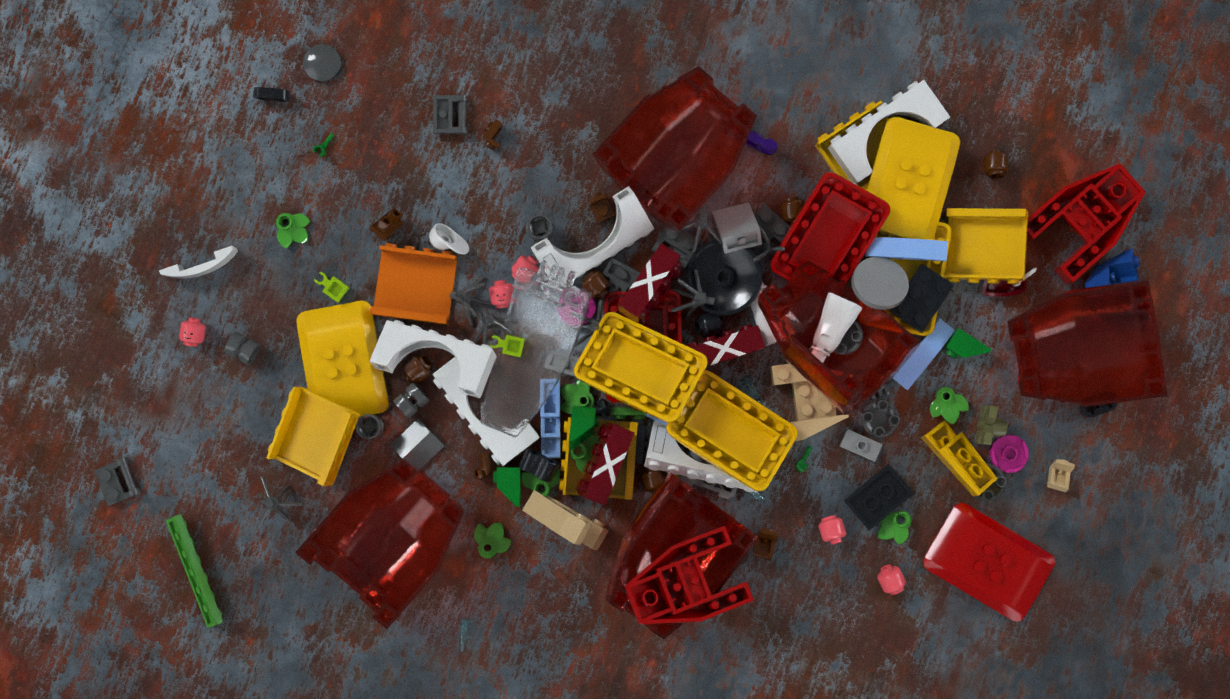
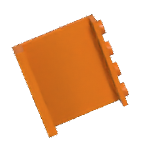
[370,243,458,325]

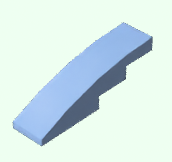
[865,237,948,262]
[892,318,955,390]
[540,379,561,459]

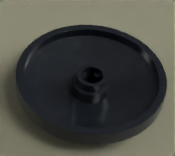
[686,239,763,315]

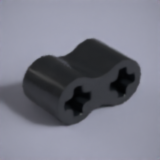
[519,448,559,482]

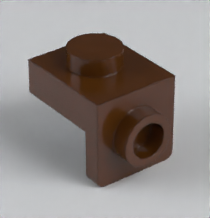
[483,119,503,152]
[752,528,779,561]

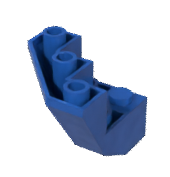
[1085,249,1148,329]

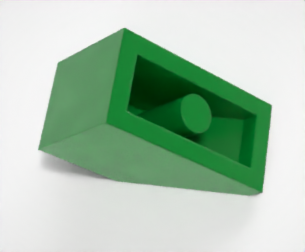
[942,328,991,359]
[569,406,599,449]
[493,467,521,507]

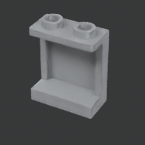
[712,202,762,254]

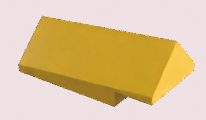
[921,420,998,496]

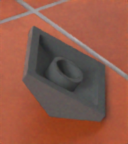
[391,418,445,472]

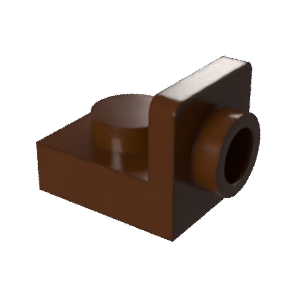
[588,192,615,224]

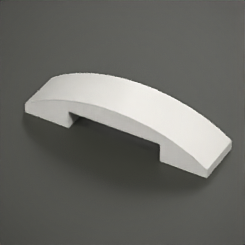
[159,246,238,278]

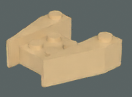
[769,363,849,441]
[522,490,609,550]

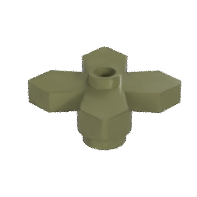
[974,405,1008,445]

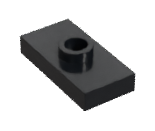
[635,425,648,464]

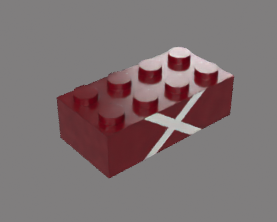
[618,243,682,325]
[686,324,766,368]
[576,422,635,506]

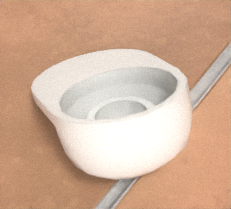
[429,223,469,254]

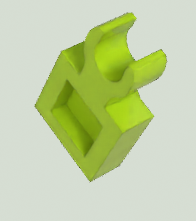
[314,272,350,303]
[490,335,525,358]

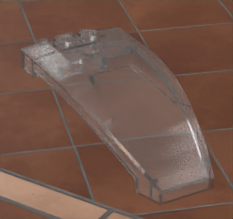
[481,260,592,437]

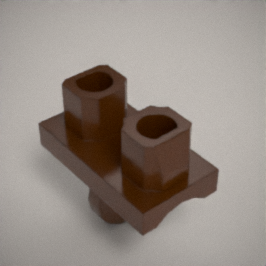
[369,208,404,241]

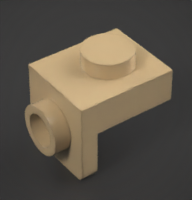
[1047,459,1075,492]

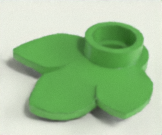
[276,213,310,249]
[560,379,594,414]
[930,387,969,424]
[569,435,599,473]
[522,468,560,497]
[878,510,911,545]
[474,522,511,558]

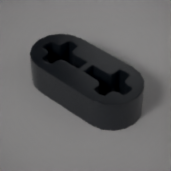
[253,87,290,102]
[1079,394,1118,418]

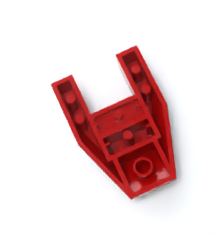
[1027,163,1146,285]
[624,526,754,624]

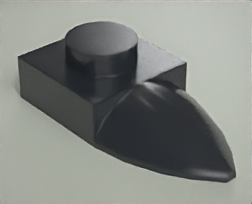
[594,398,611,419]

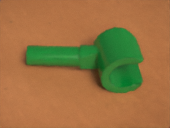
[313,133,335,157]
[795,446,812,473]

